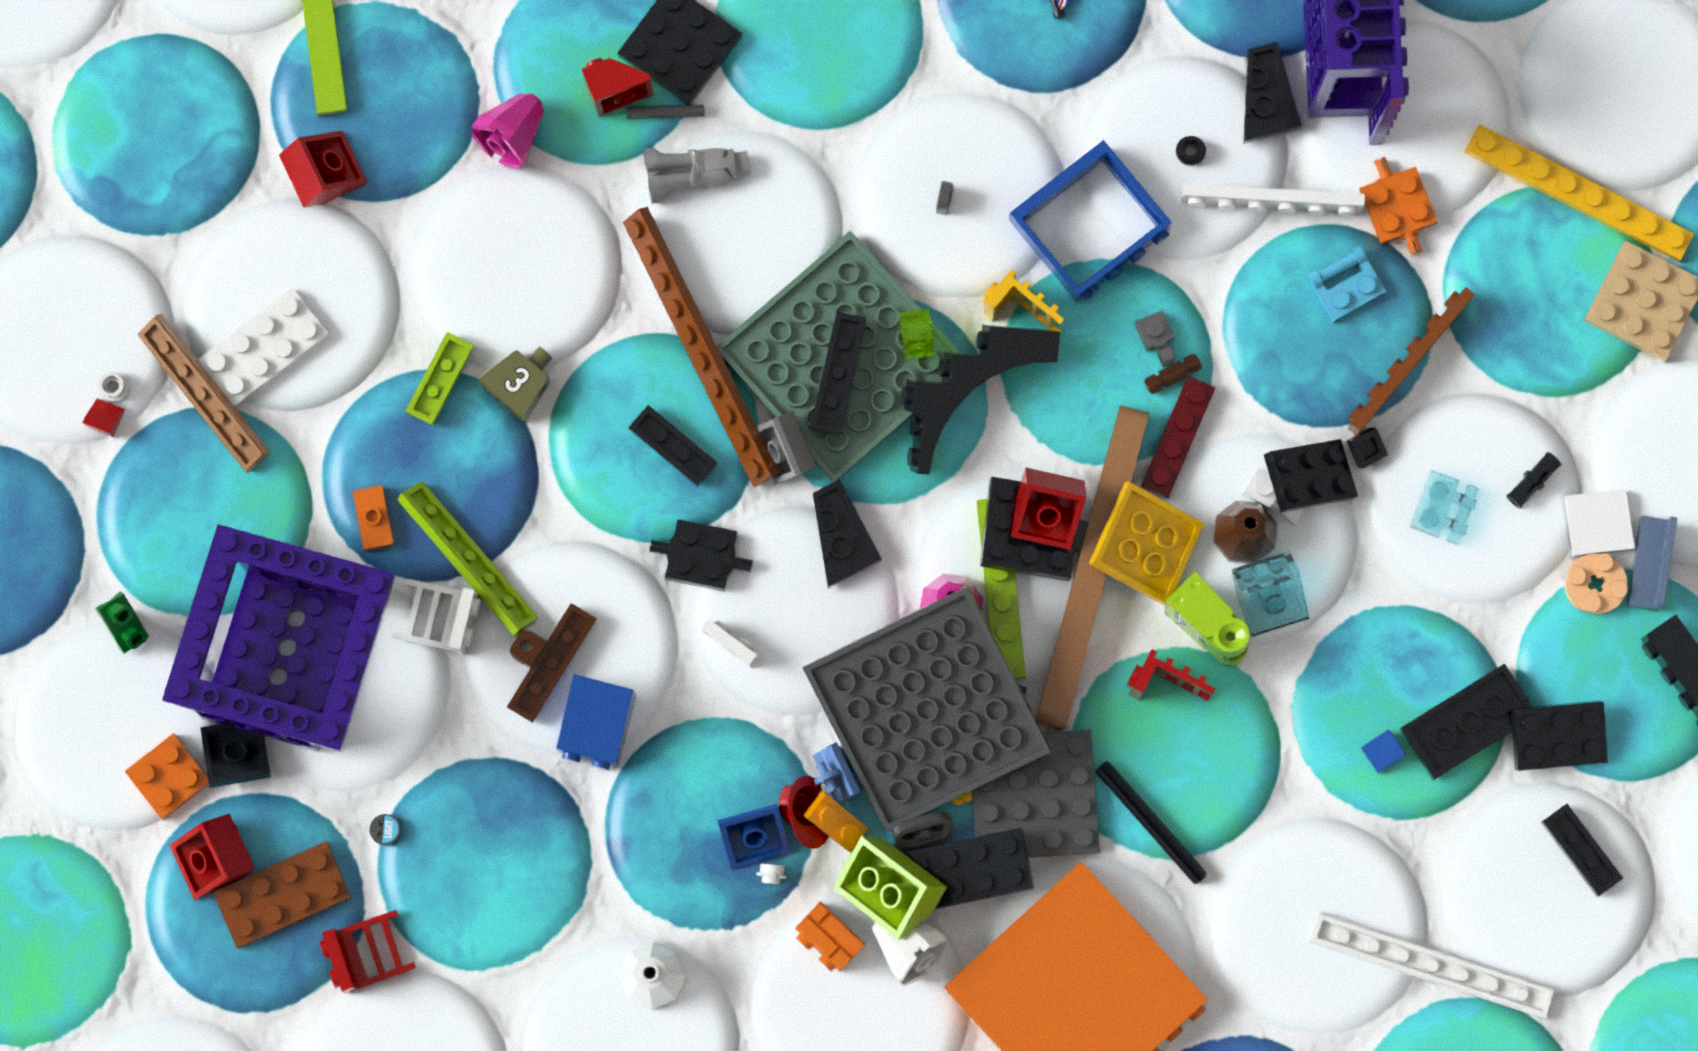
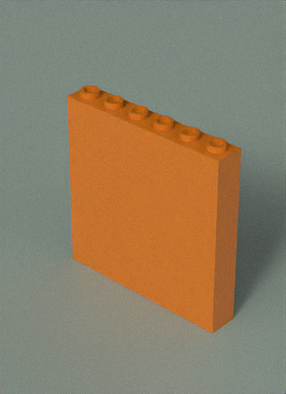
[944,861,1208,1051]

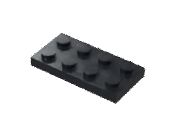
[1400,663,1532,780]
[902,828,1035,909]

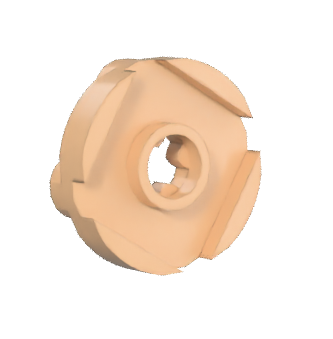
[1565,553,1628,615]

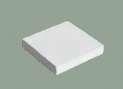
[1564,489,1635,557]

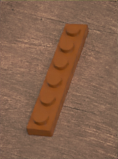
[1348,287,1475,435]

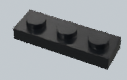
[628,405,718,487]
[1541,804,1623,897]

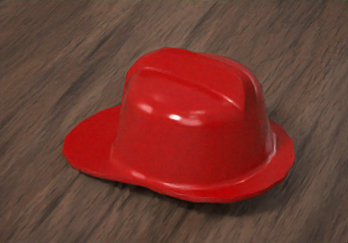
[779,775,829,849]

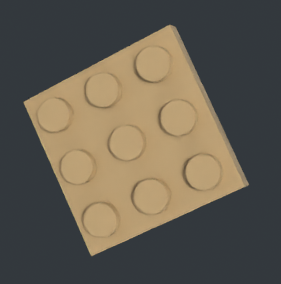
[1583,241,1698,362]

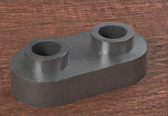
[892,811,955,851]

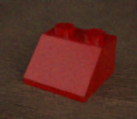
[581,58,654,117]
[279,131,367,207]
[1011,467,1087,550]
[169,814,255,901]

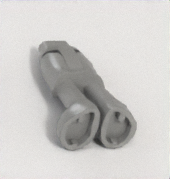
[644,148,750,204]

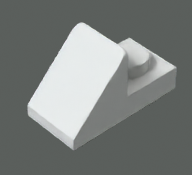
[1242,467,1304,526]

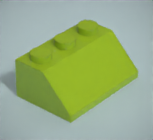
[833,836,947,939]

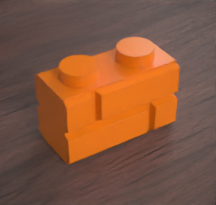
[795,901,866,972]

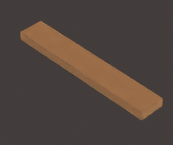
[137,314,271,473]

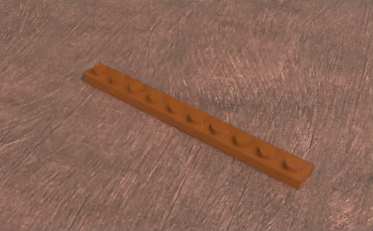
[623,207,779,487]

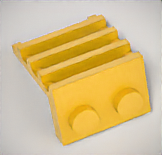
[983,269,1065,334]

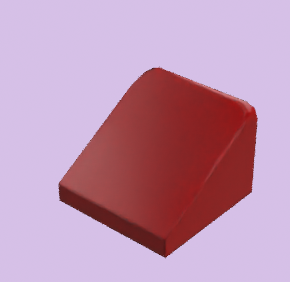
[82,398,125,437]

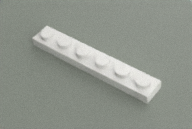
[1181,183,1365,216]

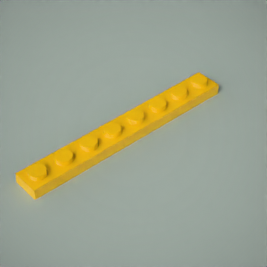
[1464,124,1694,262]

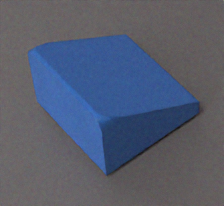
[1361,729,1406,773]

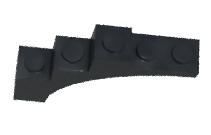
[901,324,1060,475]

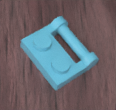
[1307,246,1386,323]

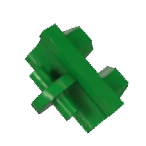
[95,591,149,654]

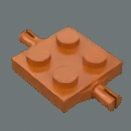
[1359,157,1438,255]

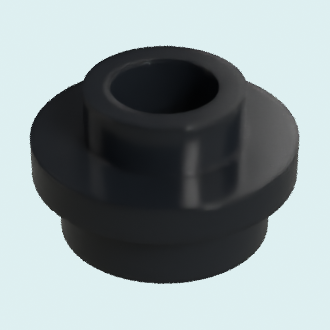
[1176,136,1206,166]

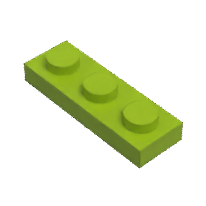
[405,332,475,427]

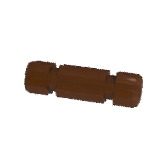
[1144,354,1202,394]

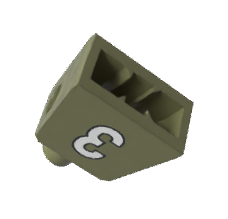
[479,346,552,423]

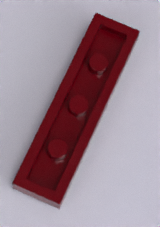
[1140,376,1216,499]

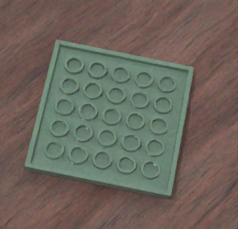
[717,231,961,482]

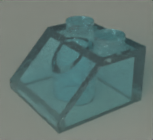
[1231,551,1309,637]

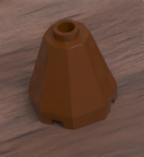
[1213,500,1277,565]

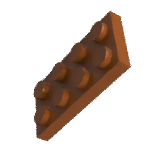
[213,841,352,949]

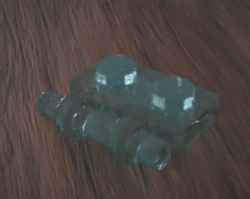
[1410,469,1479,545]

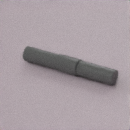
[626,105,705,119]

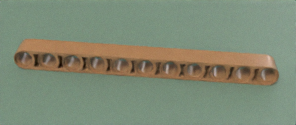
[1036,405,1149,730]

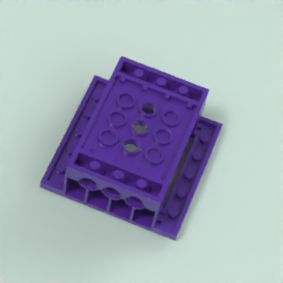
[1303,0,1409,145]
[162,524,396,752]

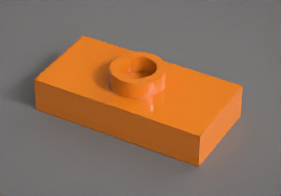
[353,485,395,551]

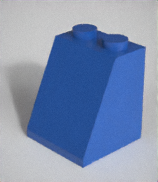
[556,674,637,771]

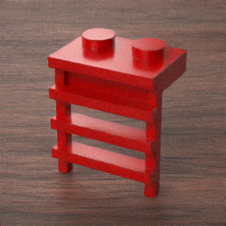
[1127,649,1215,701]
[320,910,416,993]

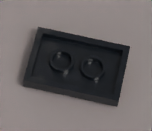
[1264,439,1358,513]
[1511,700,1608,771]

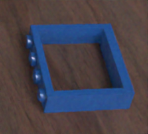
[1009,140,1172,302]

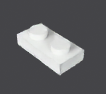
[701,619,758,668]

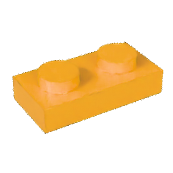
[803,791,868,853]

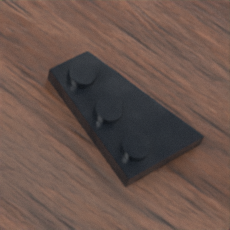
[1243,42,1302,144]
[813,479,882,589]

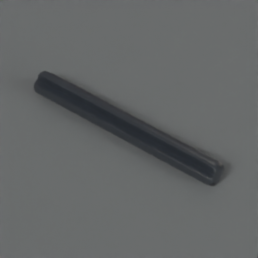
[1096,761,1207,884]

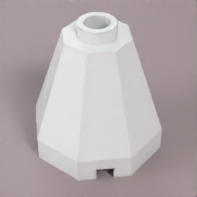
[872,920,950,987]
[619,942,687,1010]

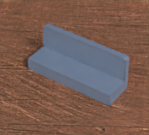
[1627,516,1677,611]

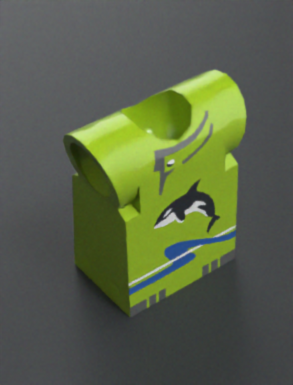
[1164,571,1250,666]

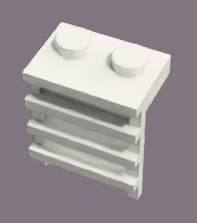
[392,579,481,655]

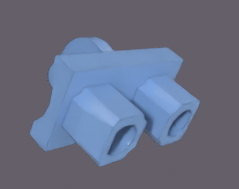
[813,742,863,804]

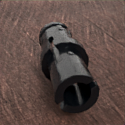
[1506,452,1562,509]

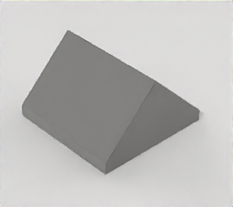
[757,411,817,485]

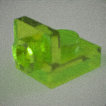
[899,308,934,359]

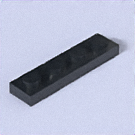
[810,312,866,436]

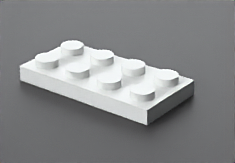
[198,288,330,408]

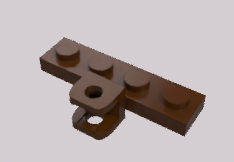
[506,603,597,723]

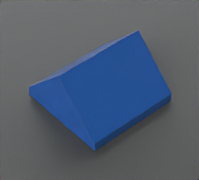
[717,804,791,870]

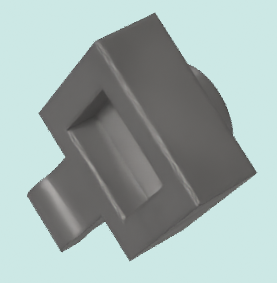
[1134,310,1175,367]

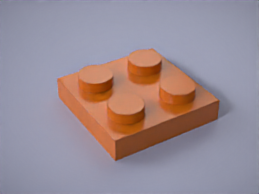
[125,733,209,820]

